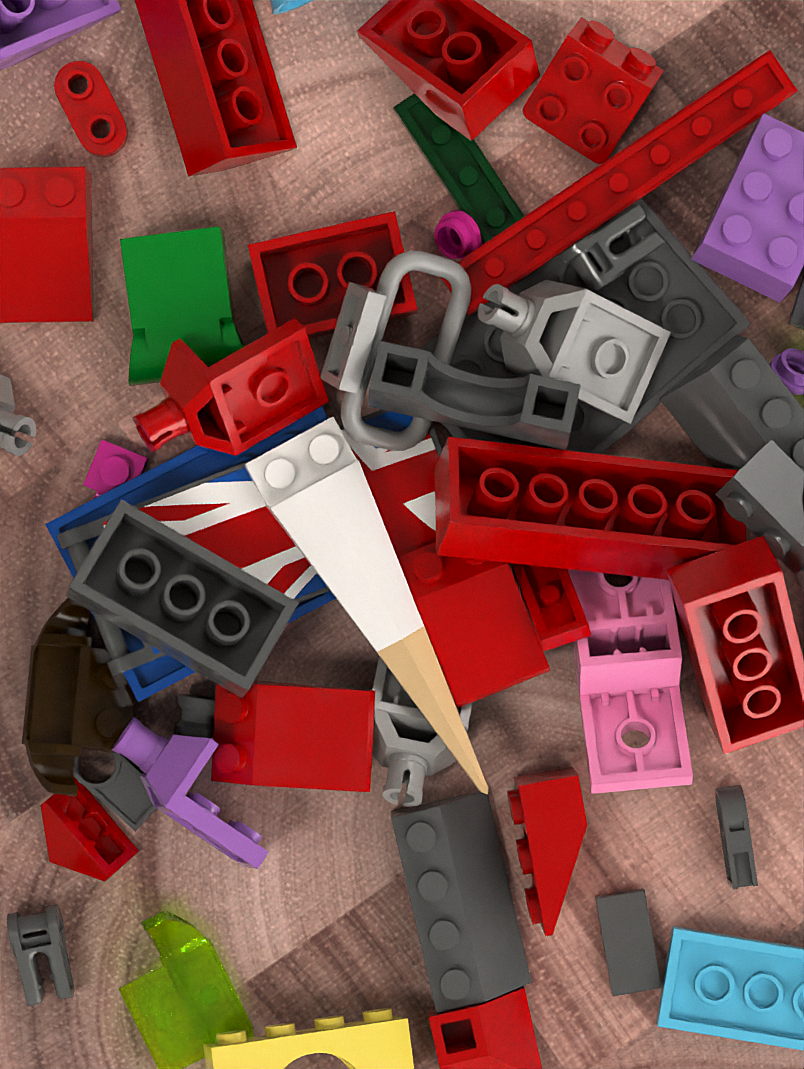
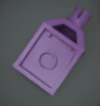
[112,718,269,869]

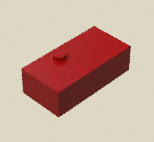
[666,536,804,755]

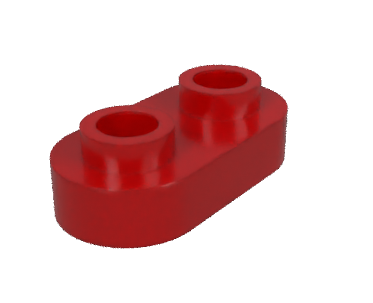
[54,61,128,157]

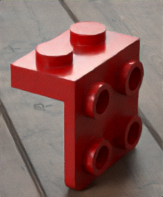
[523,17,664,164]

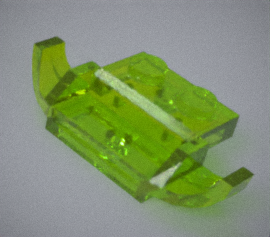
[119,911,254,1069]

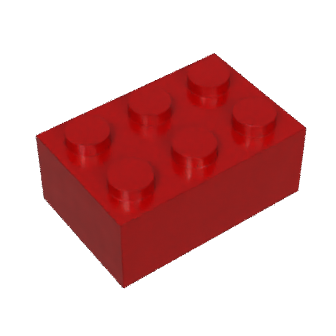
[248,211,418,339]

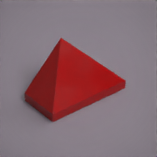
[40,777,139,882]

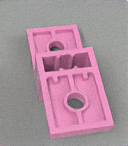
[567,569,693,794]

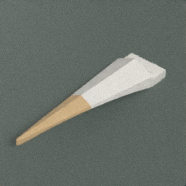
[244,417,488,795]

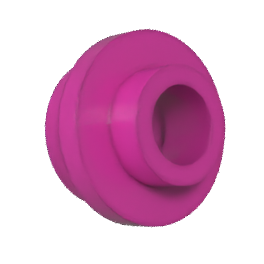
[434,210,481,259]

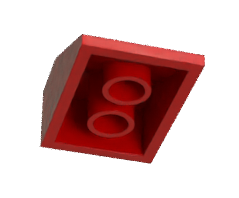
[357,0,540,141]
[0,167,94,323]
[397,542,550,708]
[211,680,375,792]

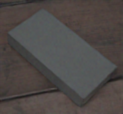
[595,888,662,996]

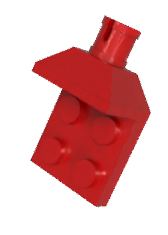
[133,318,329,456]

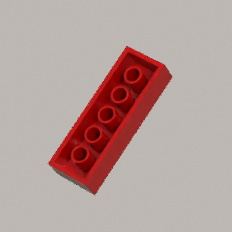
[434,437,747,580]

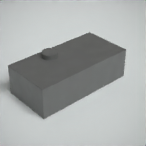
[66,499,299,698]

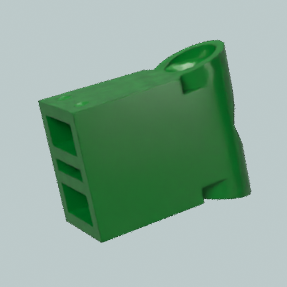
[120,226,244,386]

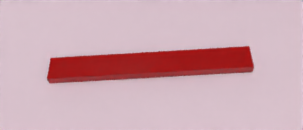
[440,50,798,317]

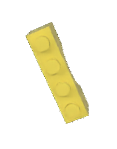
[203,1008,414,1069]

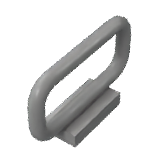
[320,250,472,451]

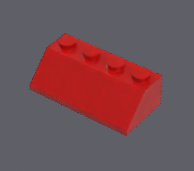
[135,0,297,177]

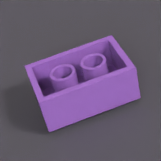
[691,113,804,303]

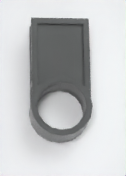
[73,749,156,832]
[715,785,758,890]

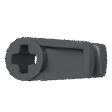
[560,204,665,293]
[7,904,75,1006]

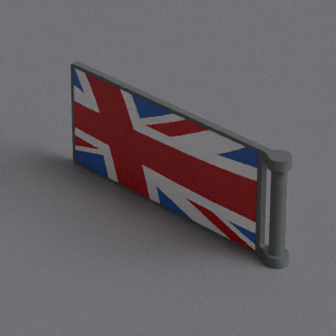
[57,410,443,676]

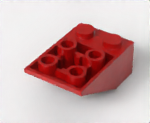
[507,767,588,936]

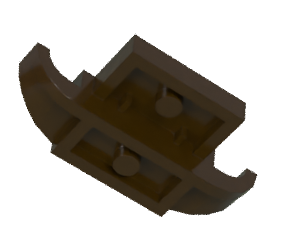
[22,598,134,796]

